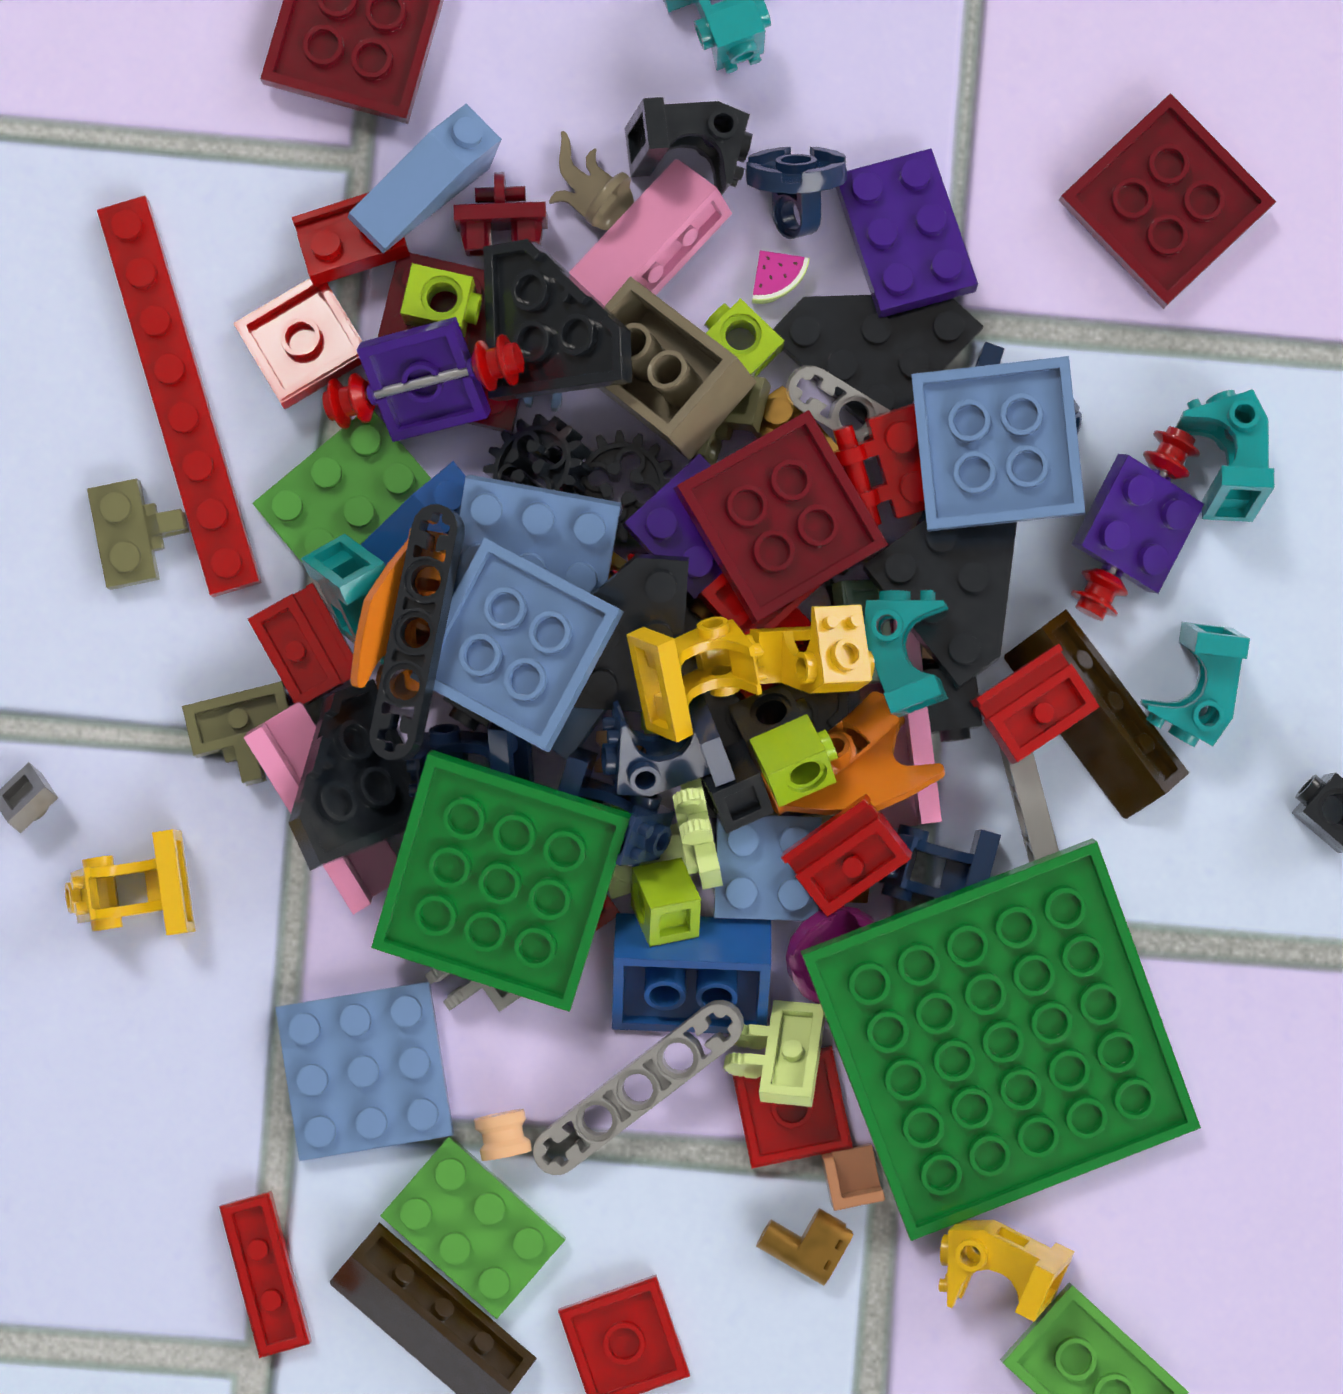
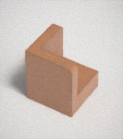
[821,1143,885,1211]

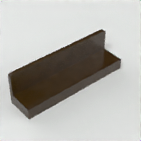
[1004,609,1189,819]
[330,1222,537,1394]

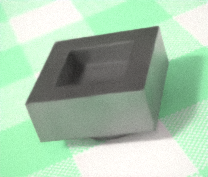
[0,762,58,833]

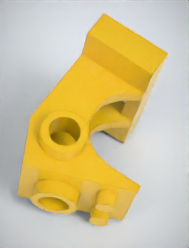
[750,604,875,694]
[626,617,767,742]
[65,829,196,935]
[938,1220,1075,1322]

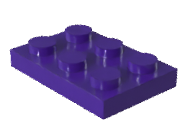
[835,148,978,318]

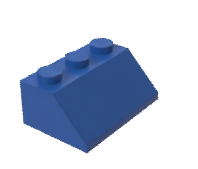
[612,913,771,1034]

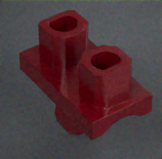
[453,172,548,257]

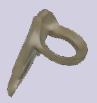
[549,131,634,231]

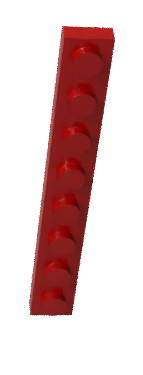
[97,195,262,597]

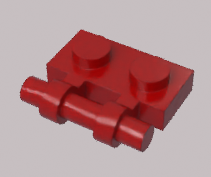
[833,403,925,526]

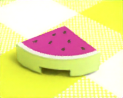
[752,250,810,304]

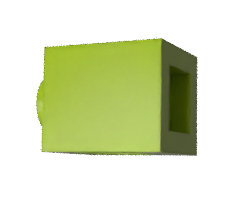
[400,263,482,337]
[704,298,784,376]
[749,714,838,807]
[631,857,701,947]

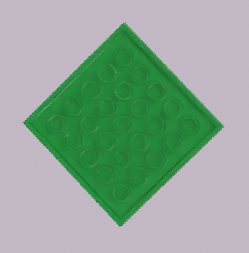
[800,838,1201,1241]

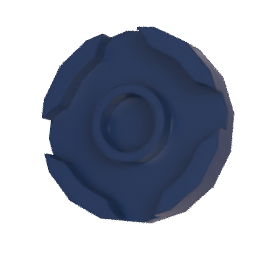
[745,147,847,239]

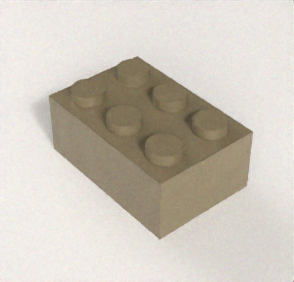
[598,276,756,461]

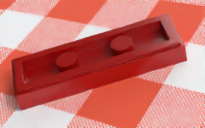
[219,1190,312,1358]

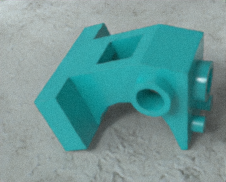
[663,0,771,74]
[1176,389,1275,522]
[301,533,386,665]
[864,590,948,717]
[1140,622,1250,747]

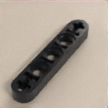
[370,504,465,761]

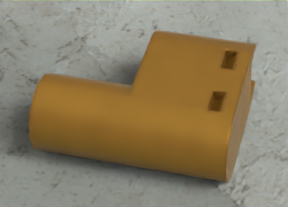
[756,1208,854,1286]

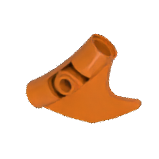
[350,528,448,691]
[761,691,945,816]

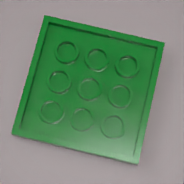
[371,750,632,1012]

